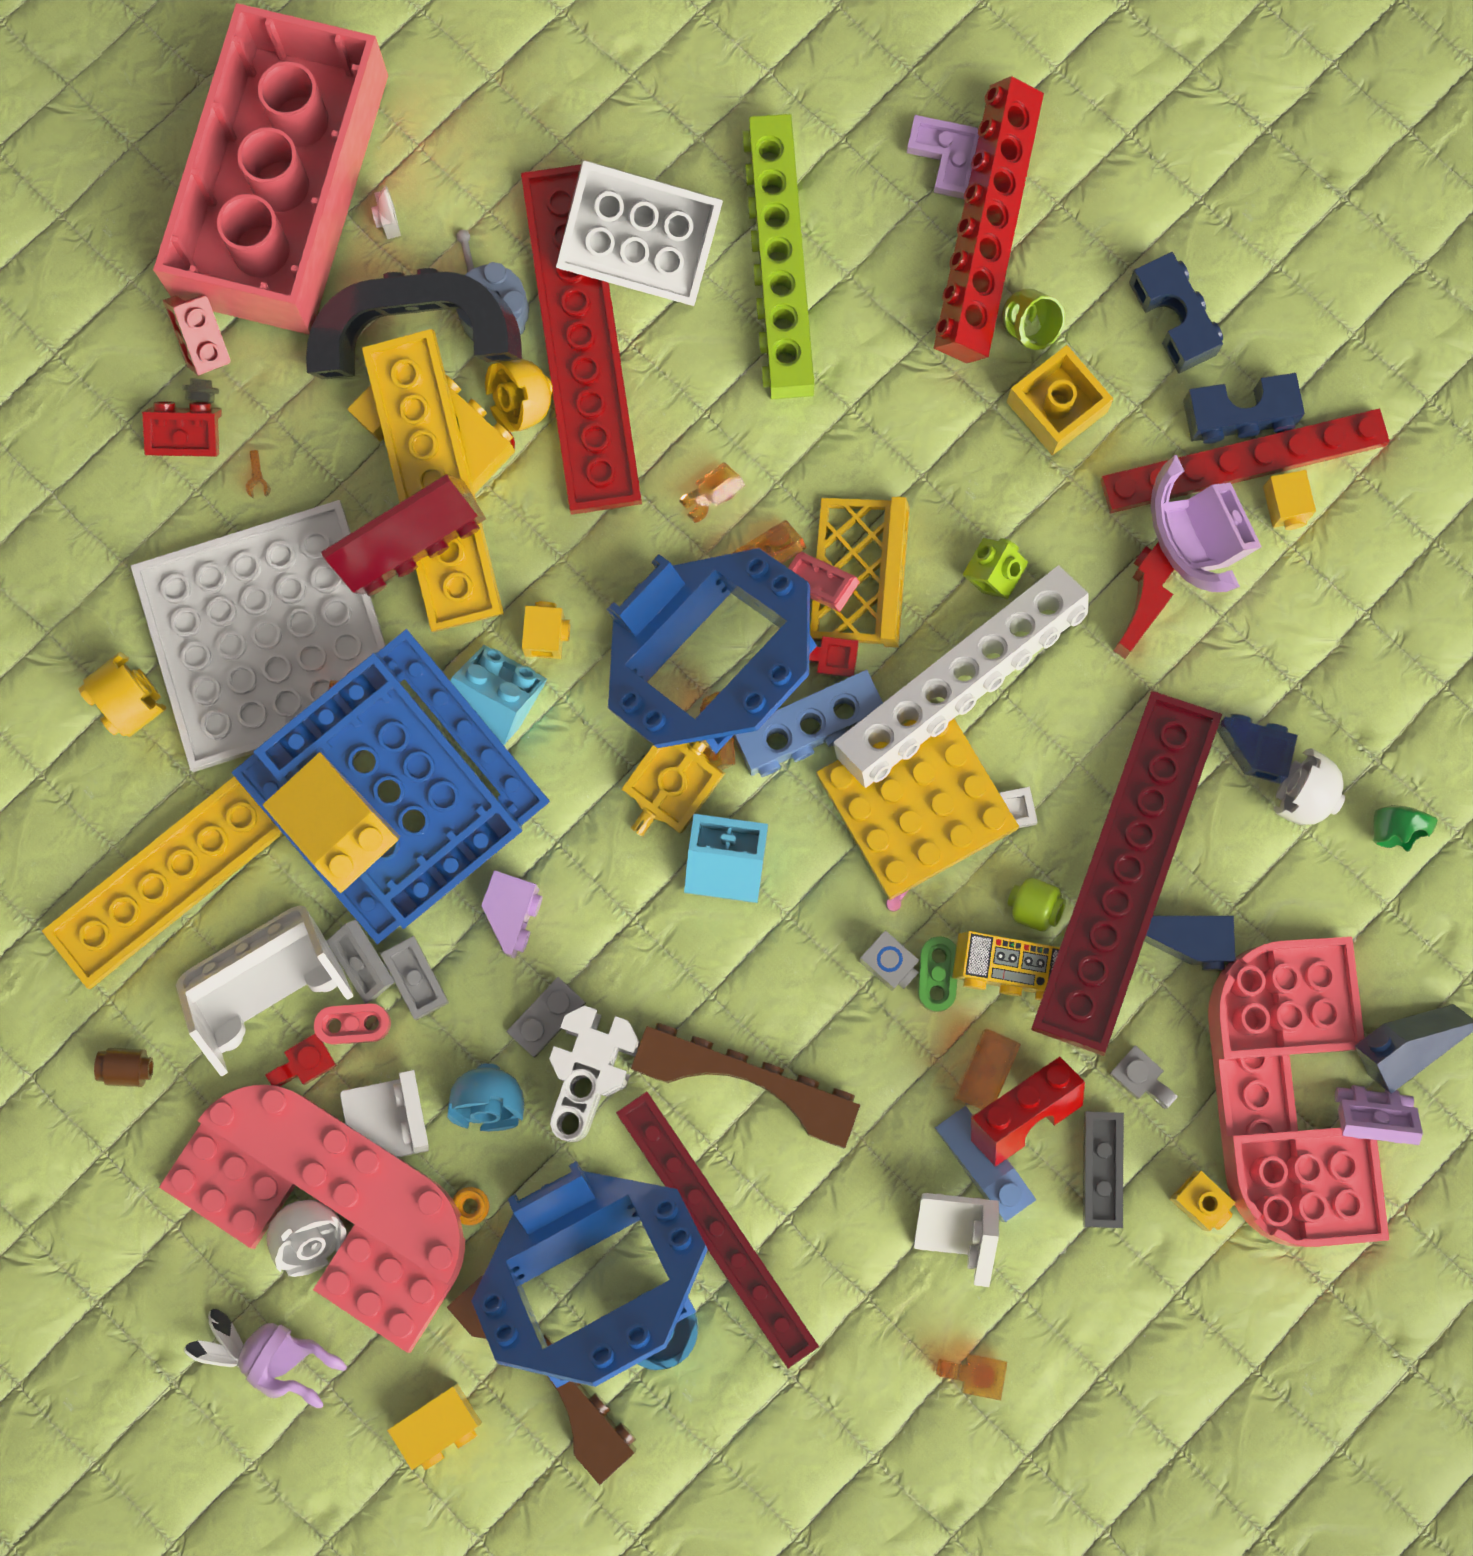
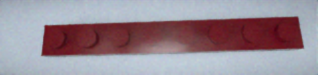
[616,1091,819,1369]

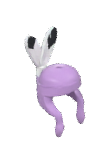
[184,1309,347,1408]

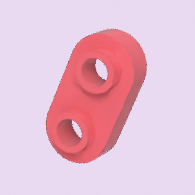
[314,1003,391,1045]

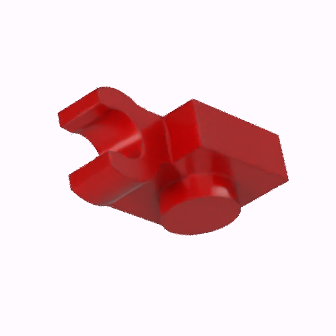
[809,636,859,677]
[265,1034,337,1087]

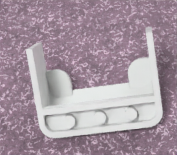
[176,906,353,1076]

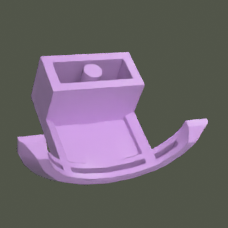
[1151,455,1262,592]

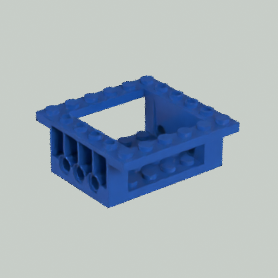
[231,629,550,944]

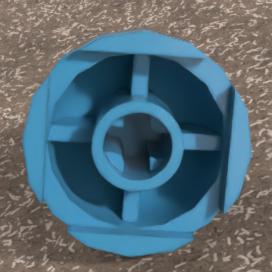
[447,1064,524,1132]

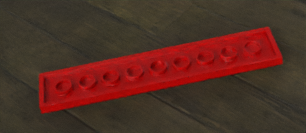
[521,164,642,515]

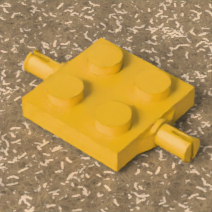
[622,741,725,836]

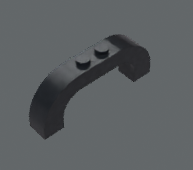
[306,268,522,379]

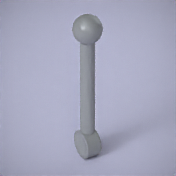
[456,229,474,272]

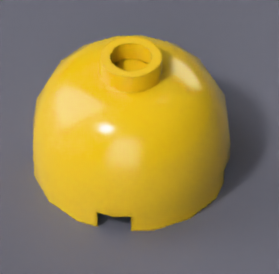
[485,359,553,433]

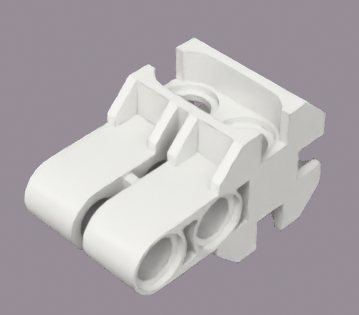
[549,1006,640,1142]

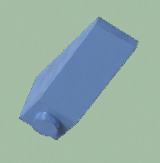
[935,1106,1036,1222]

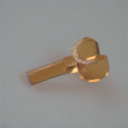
[246,450,271,499]

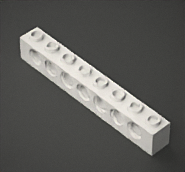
[834,565,1088,788]

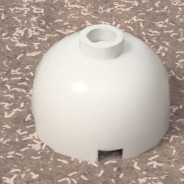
[1274,748,1345,825]
[266,1199,347,1277]

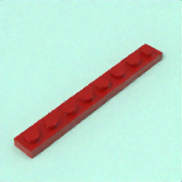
[1100,408,1390,514]

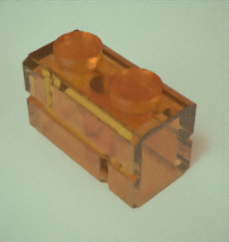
[953,1029,1021,1112]

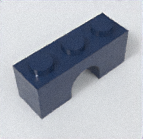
[1129,252,1223,374]
[1183,373,1305,444]

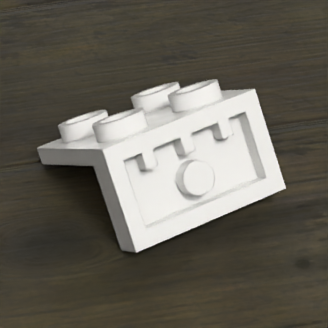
[340,1070,429,1158]
[914,1193,999,1287]

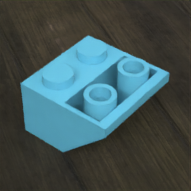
[451,645,547,745]
[684,814,768,903]

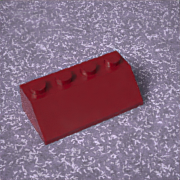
[321,474,486,596]

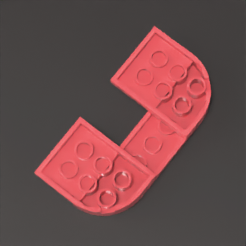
[1208,937,1389,1247]
[159,1085,465,1353]

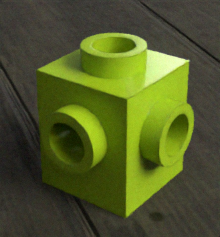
[962,538,1029,599]

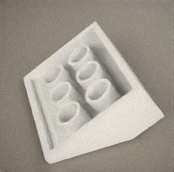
[556,159,723,306]

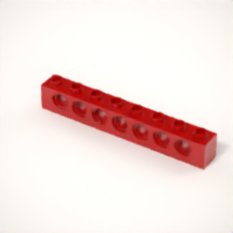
[933,76,1044,364]

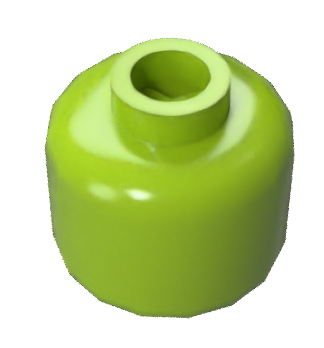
[1008,878,1066,932]

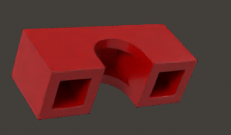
[971,1056,1085,1167]

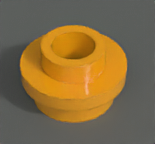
[453,1187,490,1225]

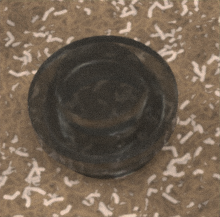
[182,378,219,403]

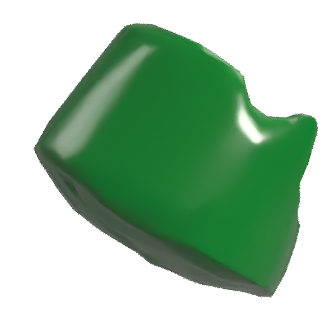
[1373,805,1438,852]

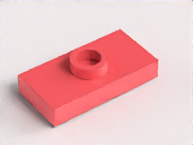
[788,551,859,612]

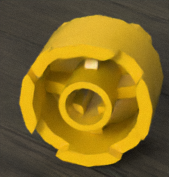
[78,652,166,737]

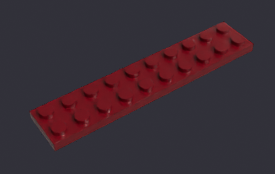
[1031,691,1222,1056]

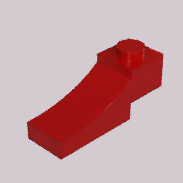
[1114,541,1175,659]

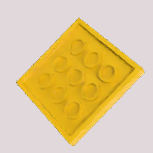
[816,718,1019,901]

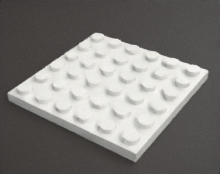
[131,500,386,772]

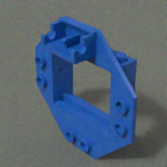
[606,548,817,754]
[471,1161,708,1388]

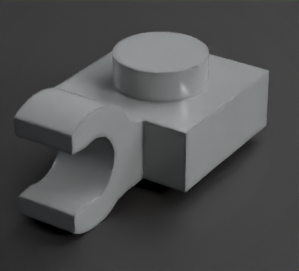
[1109,1045,1178,1109]

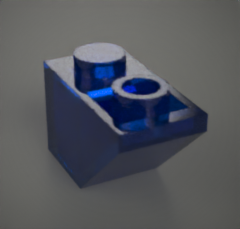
[1217,714,1298,783]

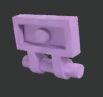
[1335,1085,1423,1145]

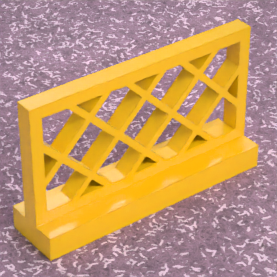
[810,497,910,648]

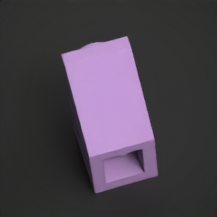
[481,870,543,959]

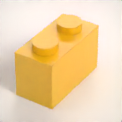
[387,1383,482,1471]

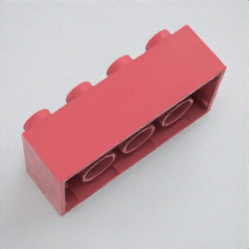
[153,3,388,335]

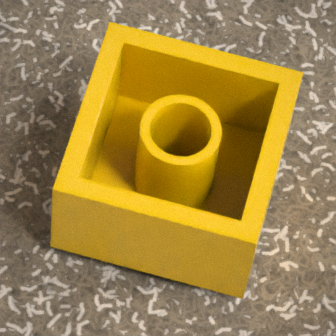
[1007,345,1114,456]

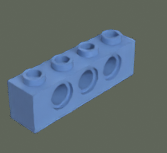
[733,670,883,777]

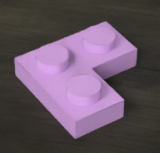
[907,115,979,199]

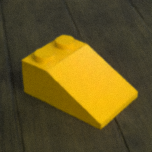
[263,752,400,893]

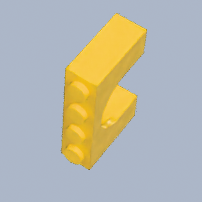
[347,375,516,494]

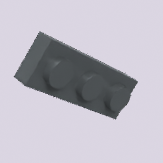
[1083,1111,1124,1228]

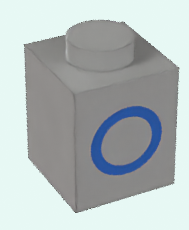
[859,930,919,991]

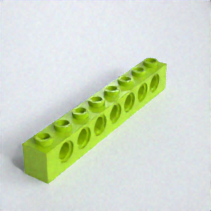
[743,114,814,399]

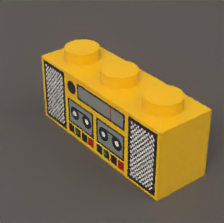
[952,931,1060,1001]

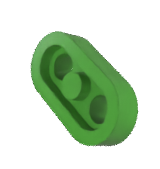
[918,936,957,1012]

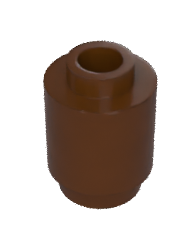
[94,1048,154,1087]

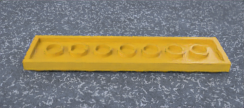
[362,329,504,632]
[42,776,283,989]

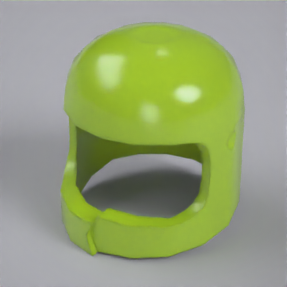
[1002,289,1065,350]

